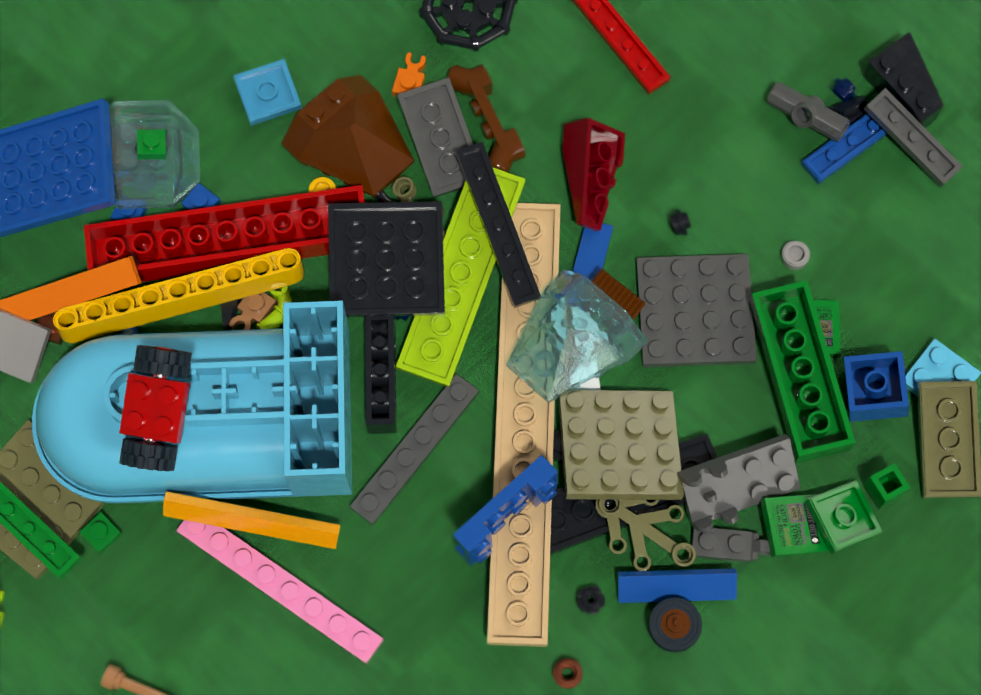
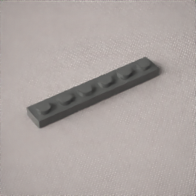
[350,374,479,526]

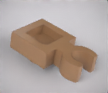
[229,292,277,330]

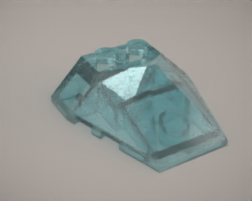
[506,269,648,403]

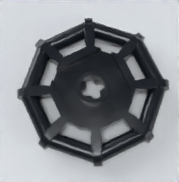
[419,0,518,52]

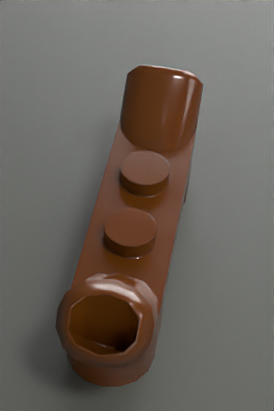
[447,64,526,173]

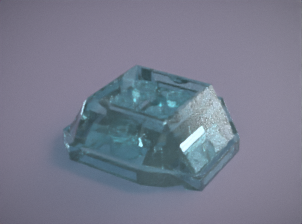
[109,100,201,209]

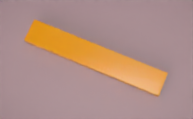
[163,491,340,549]

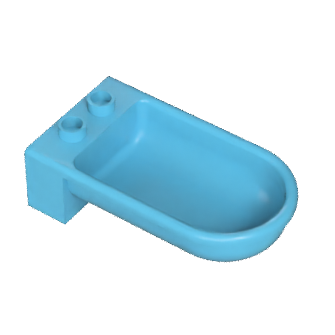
[32,301,352,503]

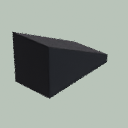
[828,96,867,124]
[221,299,241,331]

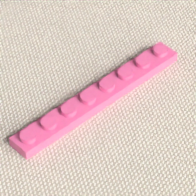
[176,520,384,665]

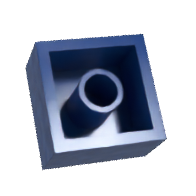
[844,351,909,422]

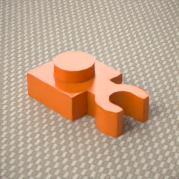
[392,52,426,97]

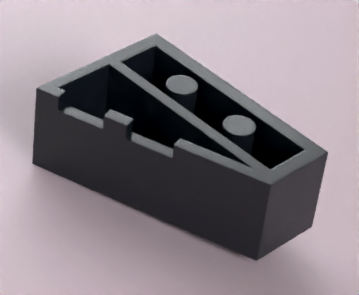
[863,31,944,128]

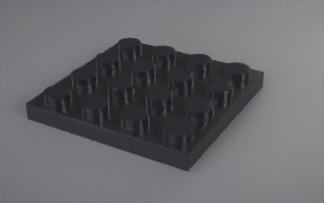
[328,202,445,317]

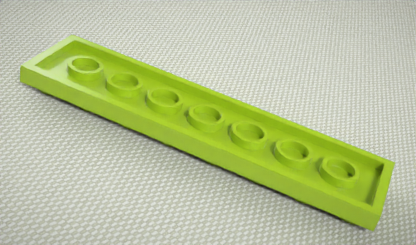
[396,168,526,387]

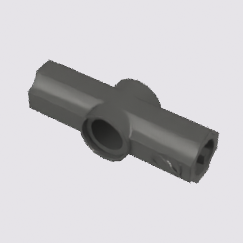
[767,81,850,142]

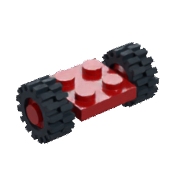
[119,345,192,471]

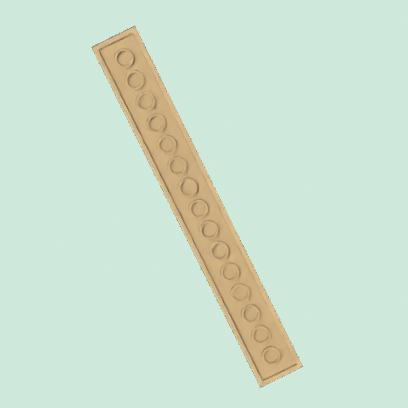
[487,203,560,647]

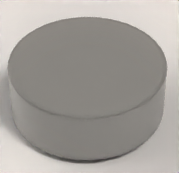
[781,241,810,270]

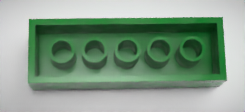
[749,280,856,464]

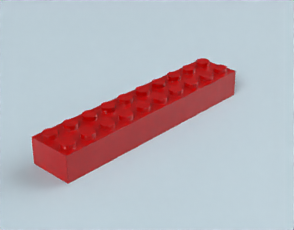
[83,185,365,282]

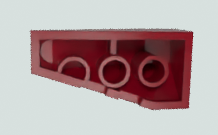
[562,117,625,231]

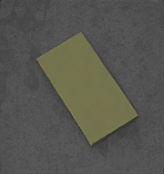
[917,381,981,498]

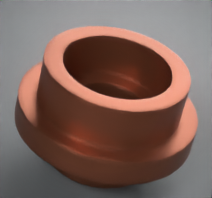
[553,658,583,689]

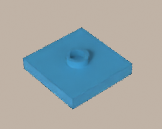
[233,59,302,126]

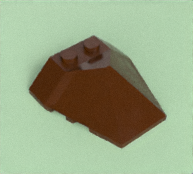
[281,75,415,198]

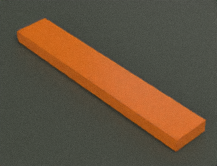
[0,256,141,320]

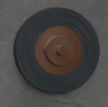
[648,598,702,652]

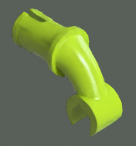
[256,286,292,329]

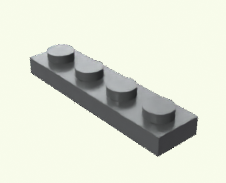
[864,88,963,187]

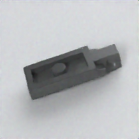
[692,527,771,563]

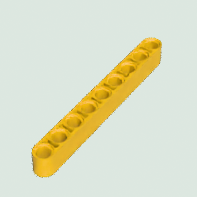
[53,248,304,343]

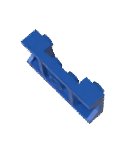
[453,455,558,566]

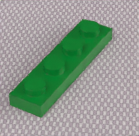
[0,482,82,580]

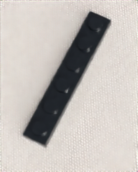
[456,141,541,308]

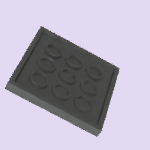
[636,254,757,368]

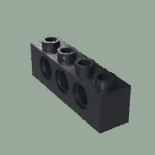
[365,315,397,434]

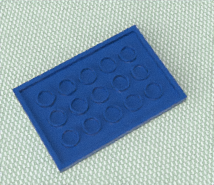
[0,98,115,237]

